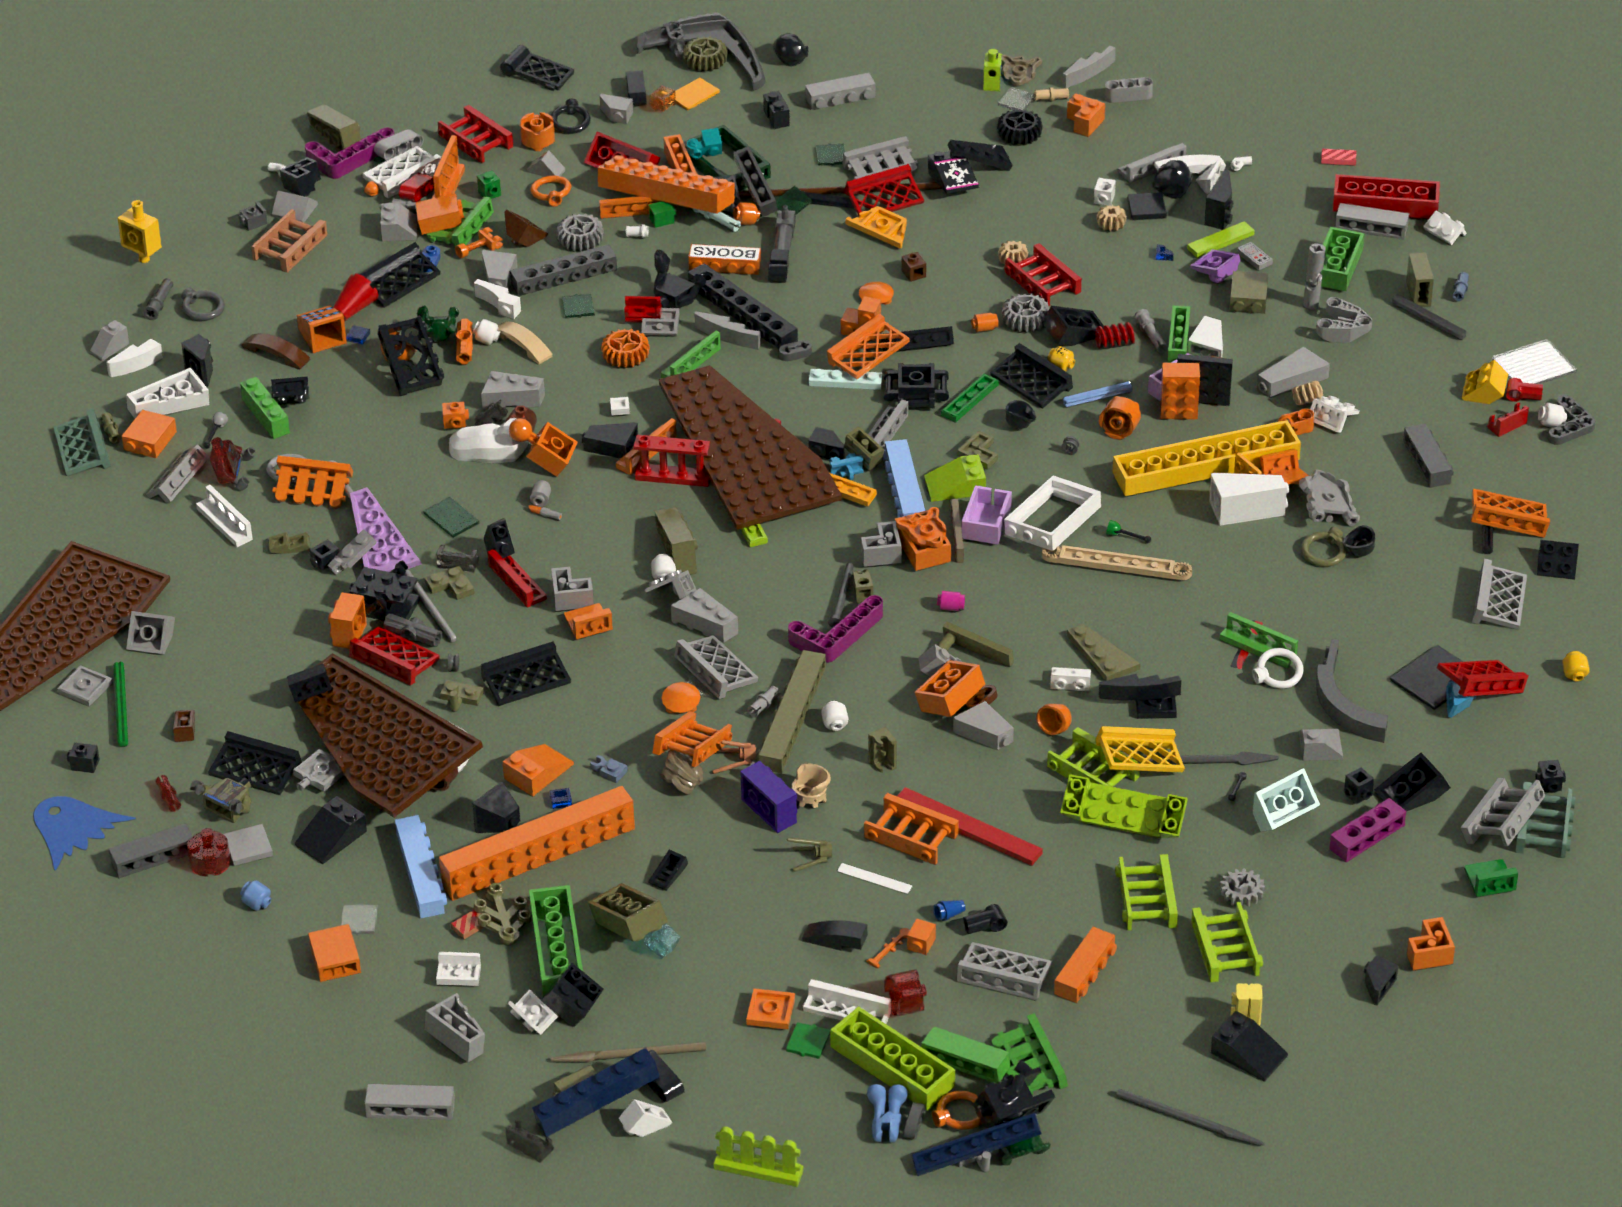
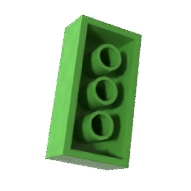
[1321,227,1365,291]

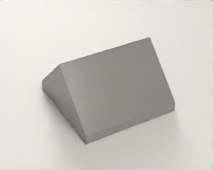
[272,191,318,223]

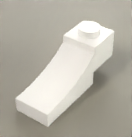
[474,279,521,319]

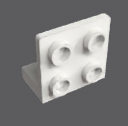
[1310,396,1359,433]

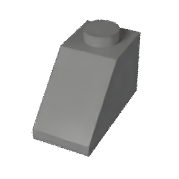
[600,94,633,124]
[90,320,129,361]

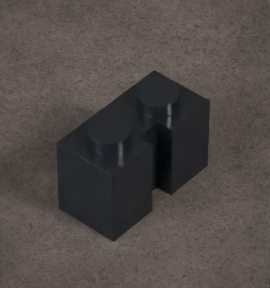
[763,91,790,129]

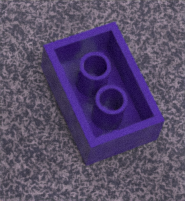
[740,761,798,833]

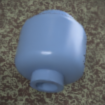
[240,880,272,911]

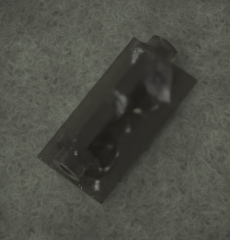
[474,399,508,426]

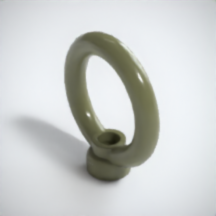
[1301,527,1347,567]

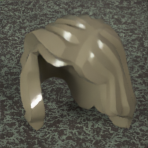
[660,749,703,794]

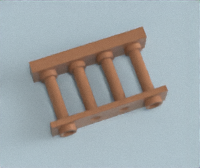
[251,209,327,273]

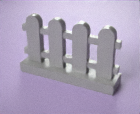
[842,136,919,179]

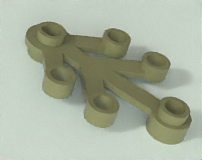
[473,883,531,945]

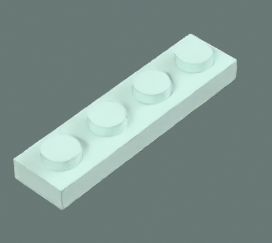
[809,369,883,390]

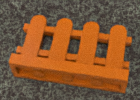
[272,455,353,509]

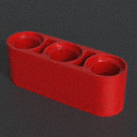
[399,173,434,202]

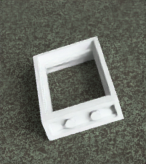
[1004,476,1101,551]

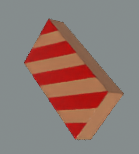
[451,910,496,940]

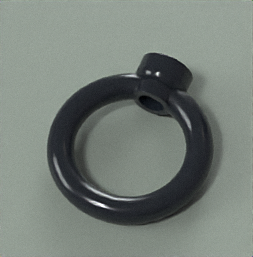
[551,98,591,134]

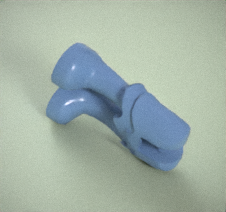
[867,1084,908,1143]

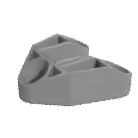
[1316,297,1372,343]

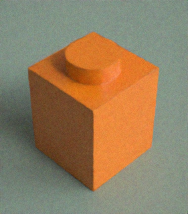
[907,919,936,955]

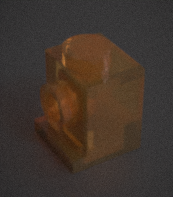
[650,85,676,111]

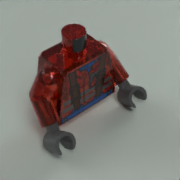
[210,437,255,491]

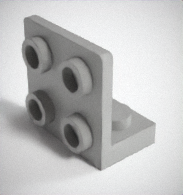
[644,569,696,599]

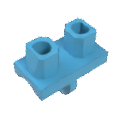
[830,453,863,481]

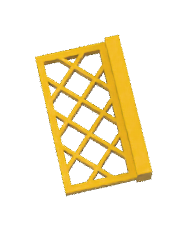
[1095,726,1185,772]

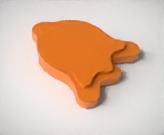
[896,507,946,548]

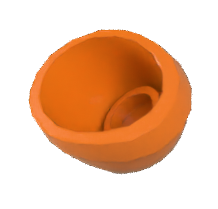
[1036,703,1072,735]

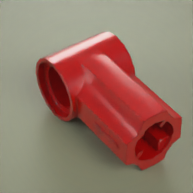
[1506,378,1543,402]

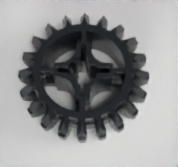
[997,109,1043,146]

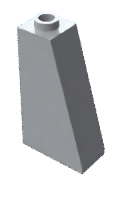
[1257,347,1330,397]

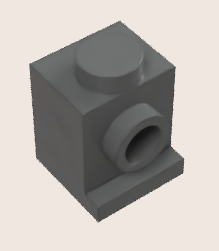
[239,201,268,231]

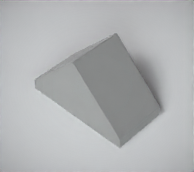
[527,151,565,177]

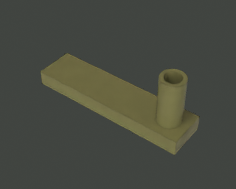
[937,622,1014,667]

